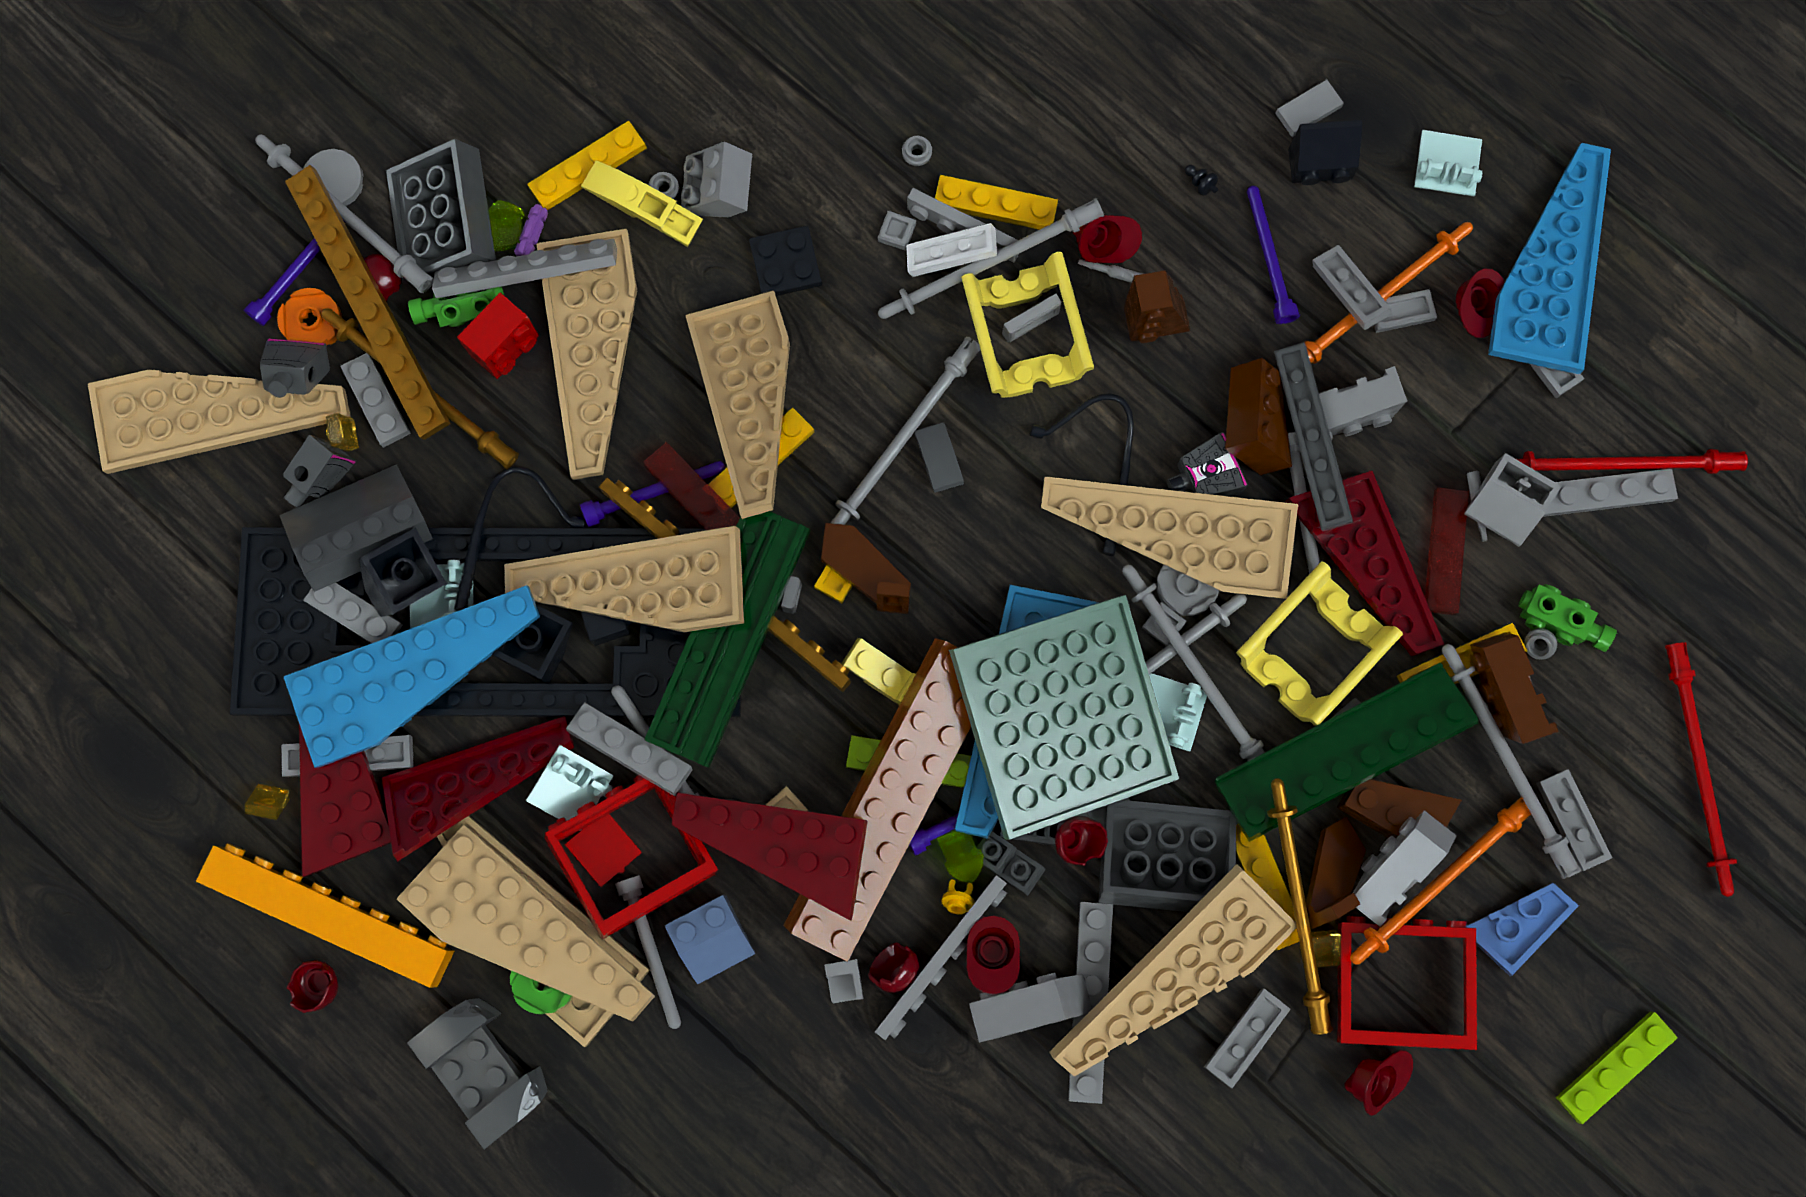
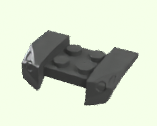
[407,998,548,1150]

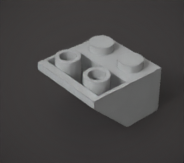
[681,142,752,218]
[1464,453,1561,547]

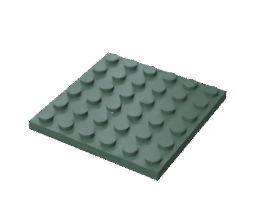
[949,595,1179,840]

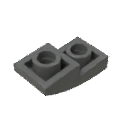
[914,422,964,493]
[971,831,1046,896]

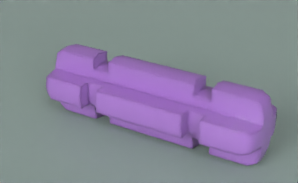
[514,204,548,256]

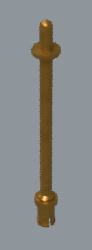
[321,308,519,469]
[1267,778,1333,1035]

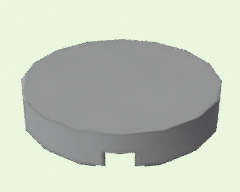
[303,149,364,206]
[1157,565,1219,616]

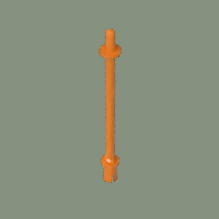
[1305,222,1473,364]
[1350,797,1531,965]

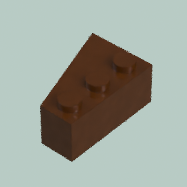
[1124,270,1190,343]
[1225,358,1292,475]
[1470,632,1559,744]
[1337,779,1462,838]

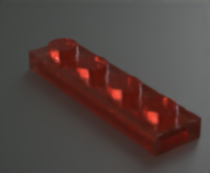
[643,442,740,531]
[1425,488,1469,615]

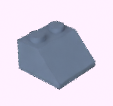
[665,895,756,984]

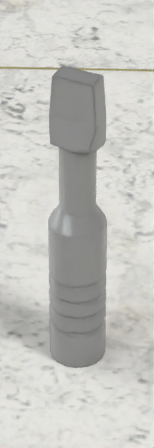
[1078,259,1143,283]
[1467,471,1487,542]

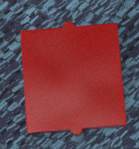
[565,814,642,887]

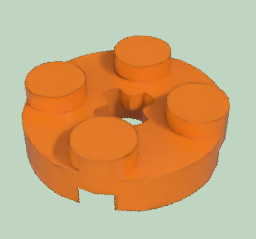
[277,288,342,346]

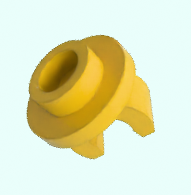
[942,879,974,915]

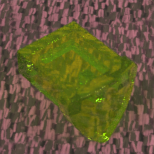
[488,200,525,252]
[937,831,983,883]

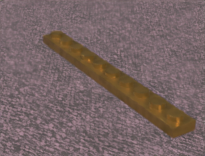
[285,165,451,440]
[599,478,851,692]

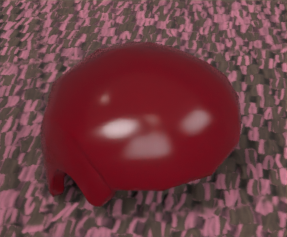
[364,253,402,301]
[1055,816,1108,866]
[868,943,919,993]
[287,960,338,1013]

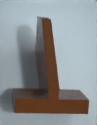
[821,523,911,614]
[1295,817,1366,930]

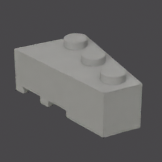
[1319,366,1407,440]
[1353,810,1456,927]
[969,973,1092,1043]

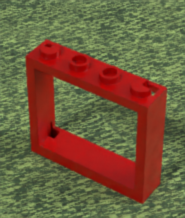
[545,775,718,940]
[1337,916,1477,1050]

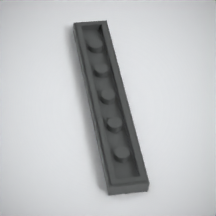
[1274,342,1354,531]

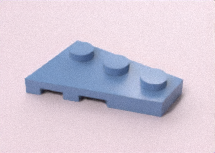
[1467,883,1579,976]

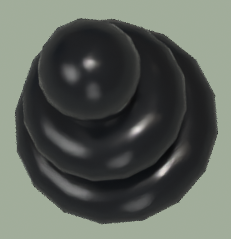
[1185,165,1218,196]

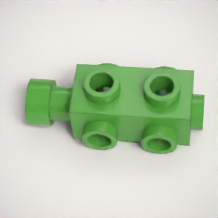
[408,286,504,327]
[1518,584,1617,652]

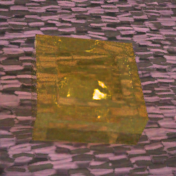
[326,413,359,451]
[245,784,290,820]
[1311,930,1341,967]

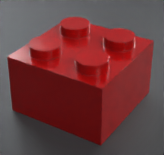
[457,293,539,379]

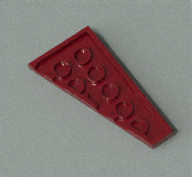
[1285,471,1444,656]
[382,716,574,861]
[299,724,391,877]
[672,793,868,920]

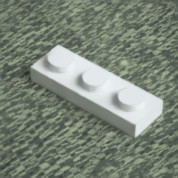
[906,223,997,277]

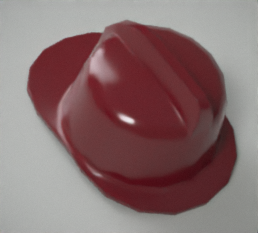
[1073,215,1142,263]
[1456,269,1505,338]
[967,916,1020,995]
[1345,1050,1413,1116]

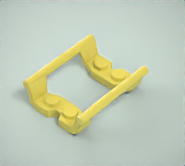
[961,252,1094,398]
[1236,561,1403,726]

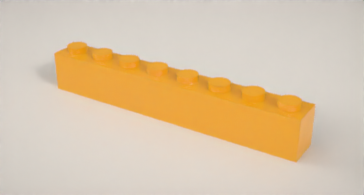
[196,843,454,988]

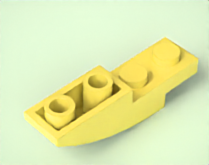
[581,160,703,247]
[841,638,916,705]

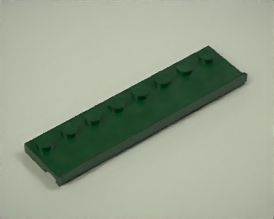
[644,511,810,767]
[1215,663,1479,842]

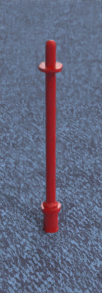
[1517,449,1748,474]
[1665,642,1737,897]

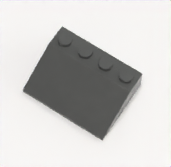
[386,139,496,284]
[279,464,433,592]
[1098,800,1236,912]

